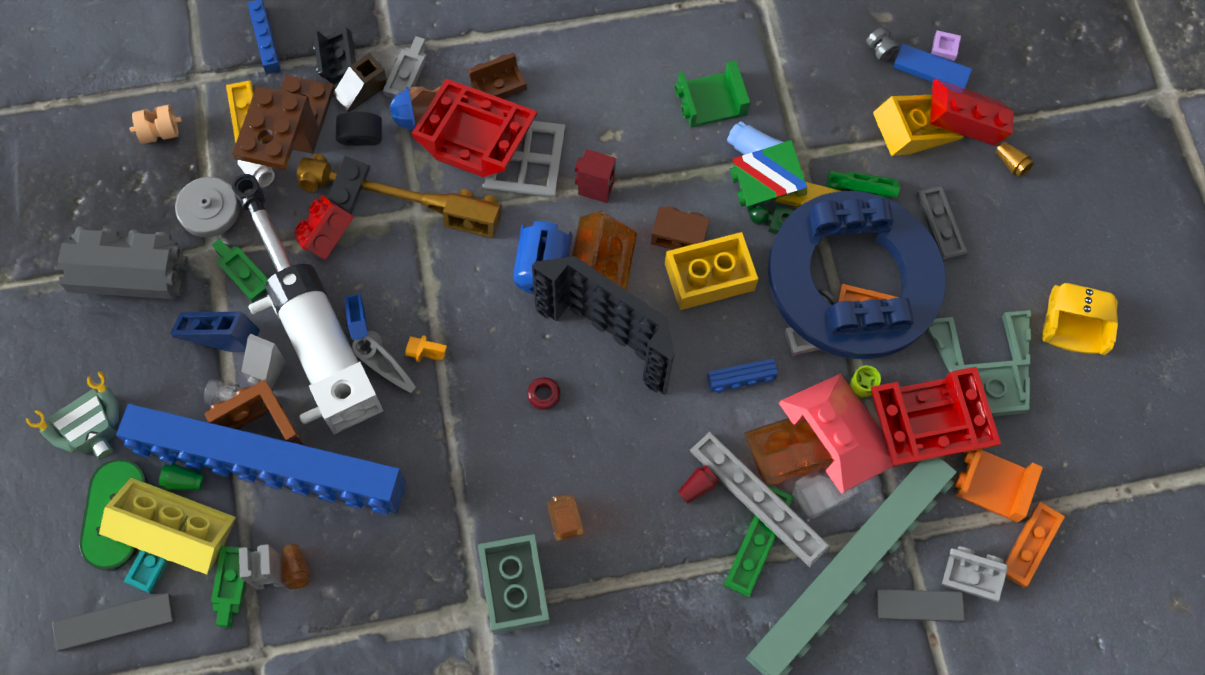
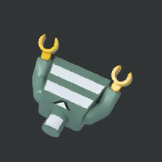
[26,371,120,459]

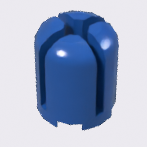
[513,221,573,294]

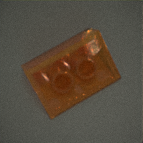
[572,211,637,290]
[744,418,835,485]

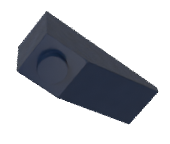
[170,311,260,352]

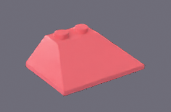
[779,373,895,494]

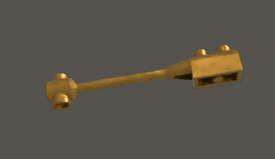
[297,154,502,239]

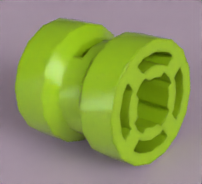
[849,365,881,399]

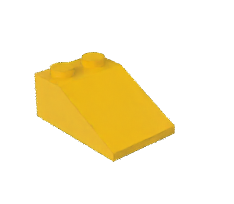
[873,95,964,156]

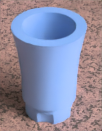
[727,121,783,155]

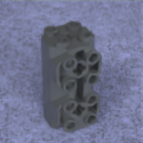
[57,227,189,299]

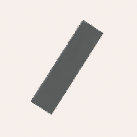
[53,593,175,652]

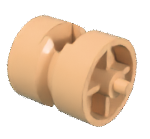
[129,104,182,145]

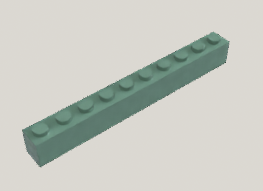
[746,457,956,675]

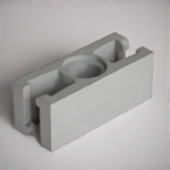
[239,544,285,590]

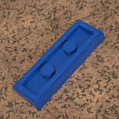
[893,43,972,88]

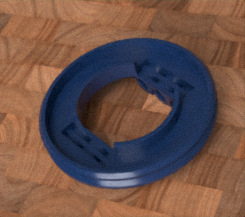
[768,191,946,359]

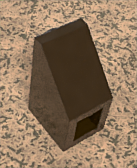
[333,53,387,112]

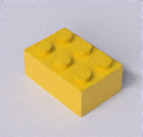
[665,232,758,310]

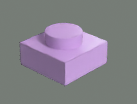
[931,30,961,61]

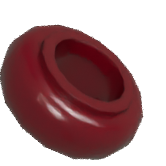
[527,377,561,410]

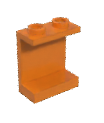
[954,449,1043,523]

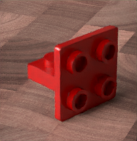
[294,195,354,260]

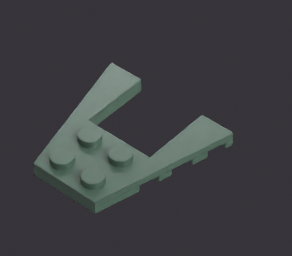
[927,310,1031,417]

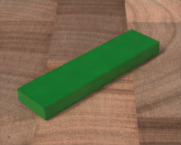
[723,485,794,598]

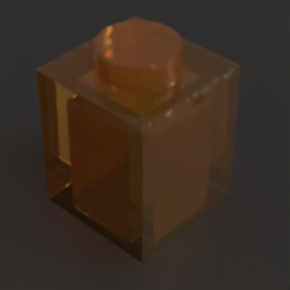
[547,494,583,541]

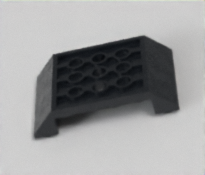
[532,256,674,395]

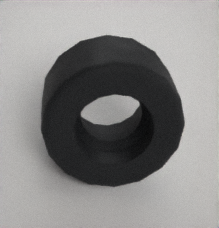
[336,111,382,146]

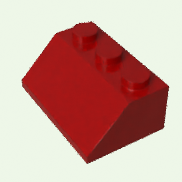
[930,79,1014,146]

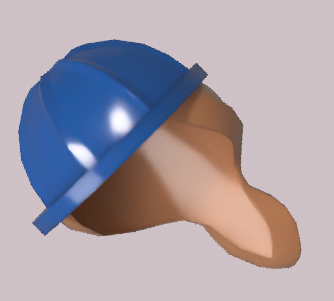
[390,86,441,130]

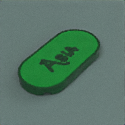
[79,459,148,571]

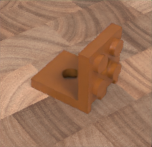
[204,379,305,446]

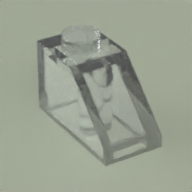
[790,475,860,523]

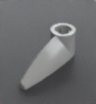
[352,330,416,393]

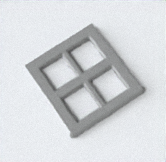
[482,121,565,197]

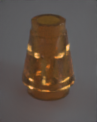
[282,544,311,589]

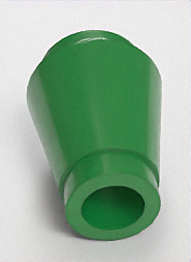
[159,463,204,491]

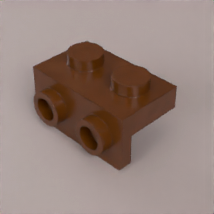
[468,53,527,99]

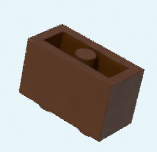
[651,206,710,250]

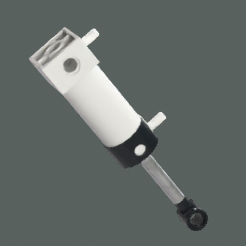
[232,174,383,435]

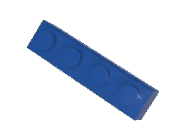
[344,293,369,340]
[707,358,778,393]

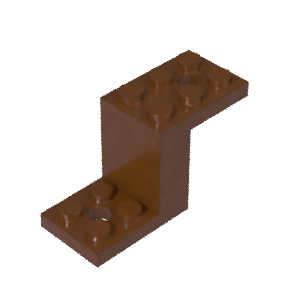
[232,75,335,170]

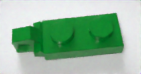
[826,170,900,199]
[212,239,268,303]
[211,546,252,629]

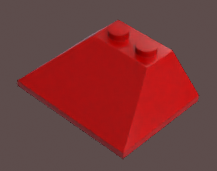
[411,79,537,177]
[871,366,1001,467]

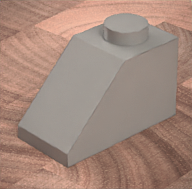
[241,334,286,389]

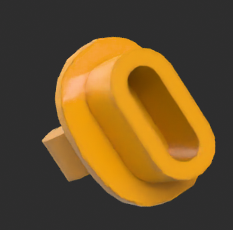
[405,335,447,362]

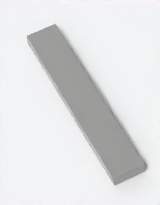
[690,432,830,567]

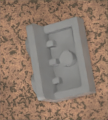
[942,547,1009,602]

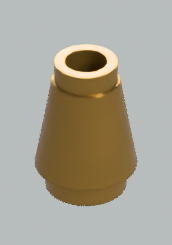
[995,142,1034,178]

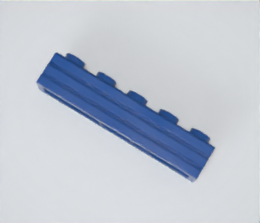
[247,0,281,74]

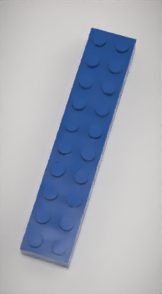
[116,404,406,516]

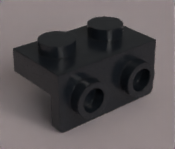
[313,27,356,85]

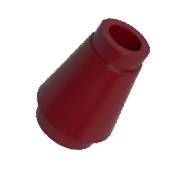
[677,465,719,504]

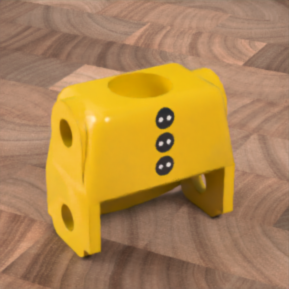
[1041,283,1118,355]

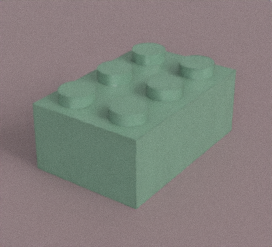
[478,534,550,635]

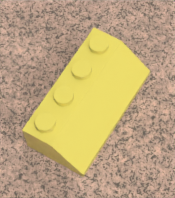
[99,478,236,574]

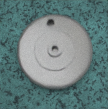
[175,177,240,237]

